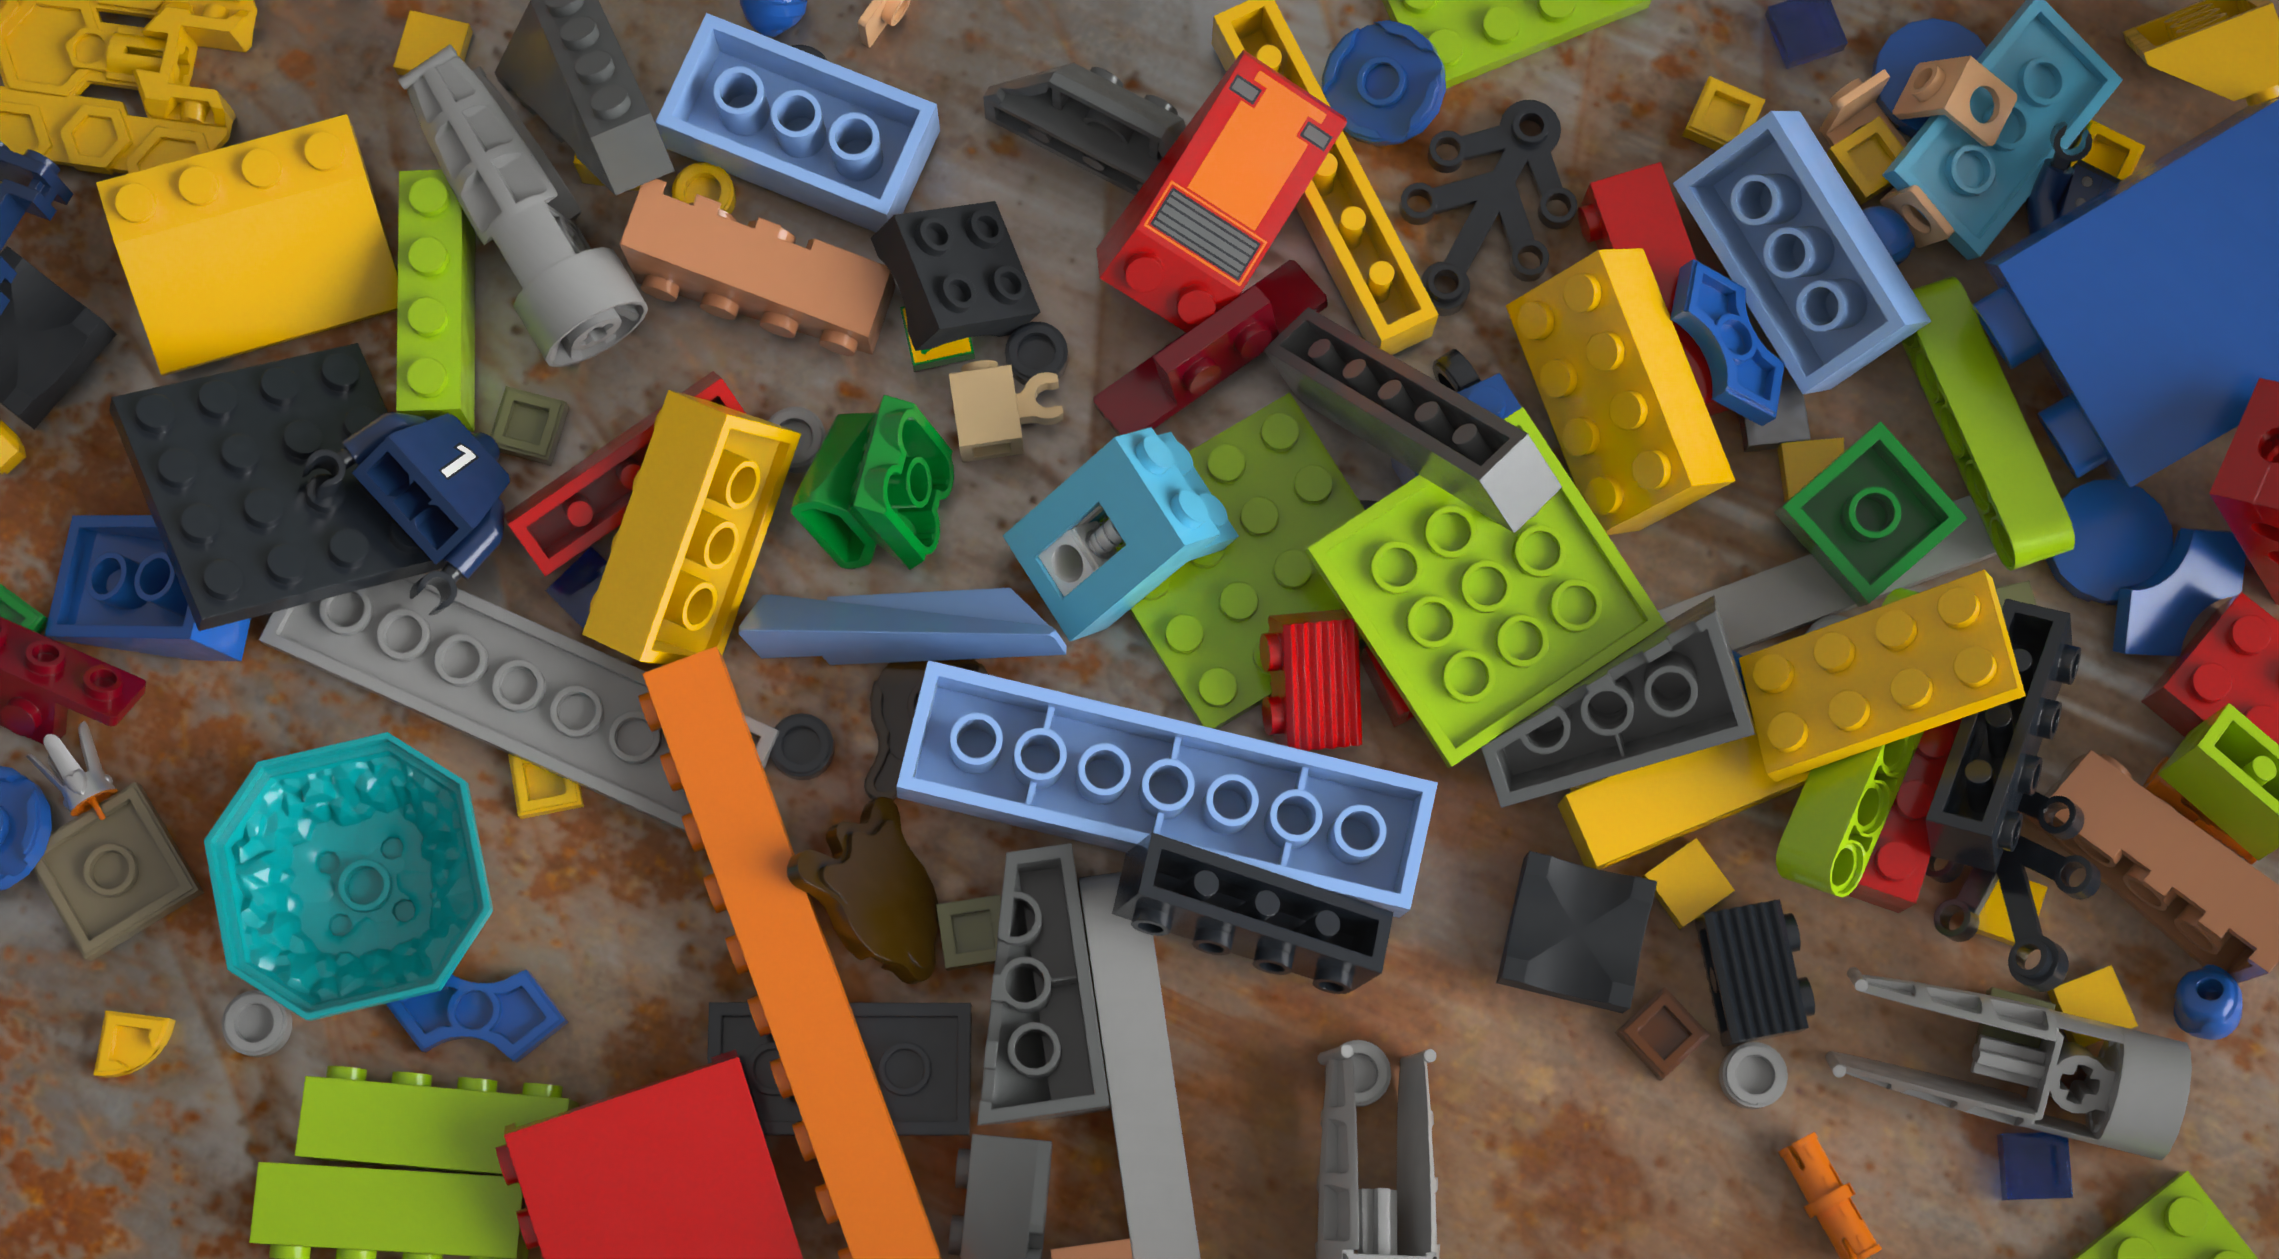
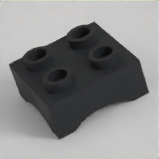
[871,201,1041,351]
[0,246,117,430]
[1496,851,1657,1014]

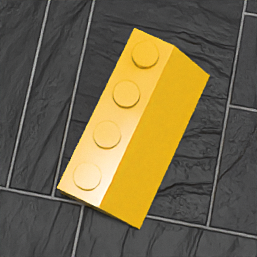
[2123,0,2279,106]
[582,390,801,665]

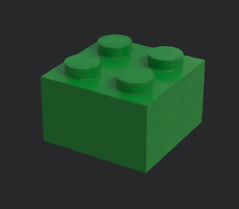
[1774,421,1968,607]

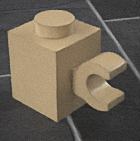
[949,360,1064,463]

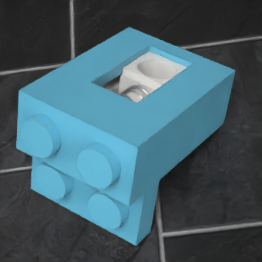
[1003,427,1239,642]

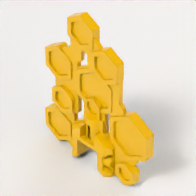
[0,0,258,183]

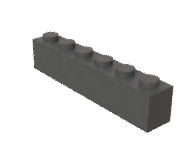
[1264,307,1562,533]

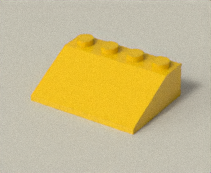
[96,114,398,376]

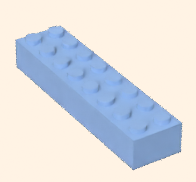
[896,660,1438,918]

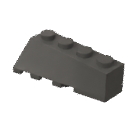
[494,0,675,196]
[977,843,1110,1126]
[948,1134,1053,1259]

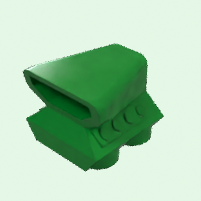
[791,395,954,570]

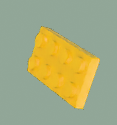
[1739,569,2026,782]

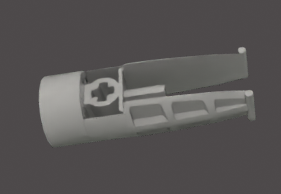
[398,44,648,367]
[1825,967,2192,1160]
[1315,1044,1440,1259]

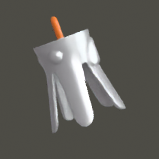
[26,721,118,820]

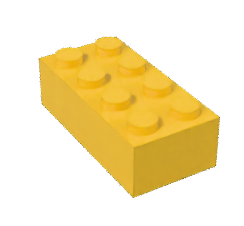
[1505,248,1736,535]

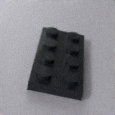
[707,1002,972,1136]

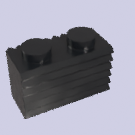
[1695,899,1815,1047]

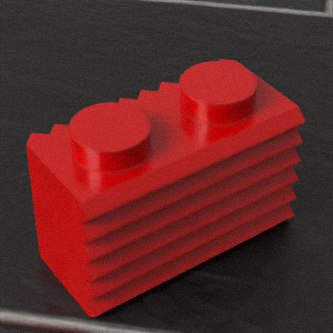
[1259,609,1362,751]

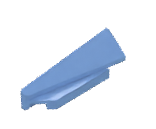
[738,588,1067,665]

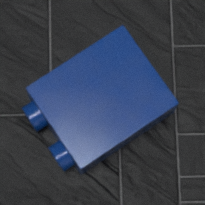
[1972,99,2279,488]

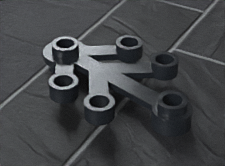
[1399,100,1577,316]
[1925,791,2101,992]

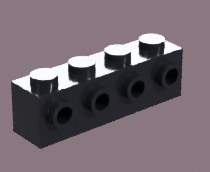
[1926,599,2081,873]
[1112,832,1394,994]

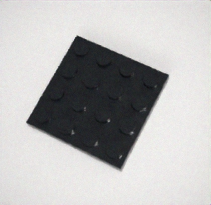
[109,343,446,631]

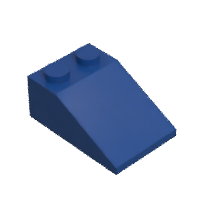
[44,515,251,661]

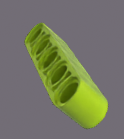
[1902,276,2075,571]
[1776,588,1924,897]

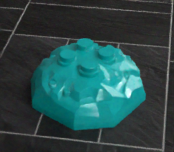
[204,732,493,1021]

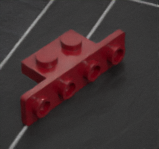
[1093,260,1328,436]
[0,617,146,745]

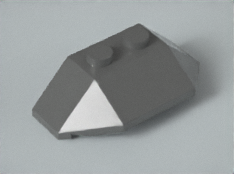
[983,63,1186,195]

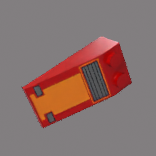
[1096,50,1347,333]

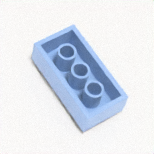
[655,13,940,232]
[1673,111,1931,394]

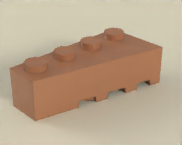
[620,179,896,356]
[2026,750,2279,983]

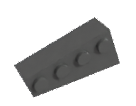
[1481,595,1755,808]

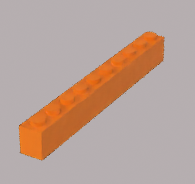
[638,646,942,1259]

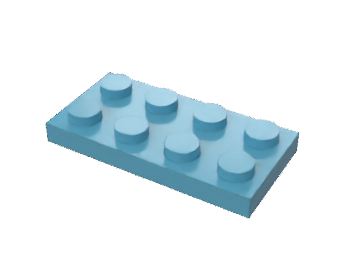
[1882,0,2123,261]

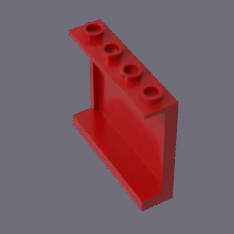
[495,1049,803,1259]

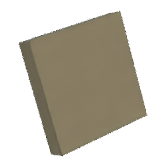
[33,782,204,962]

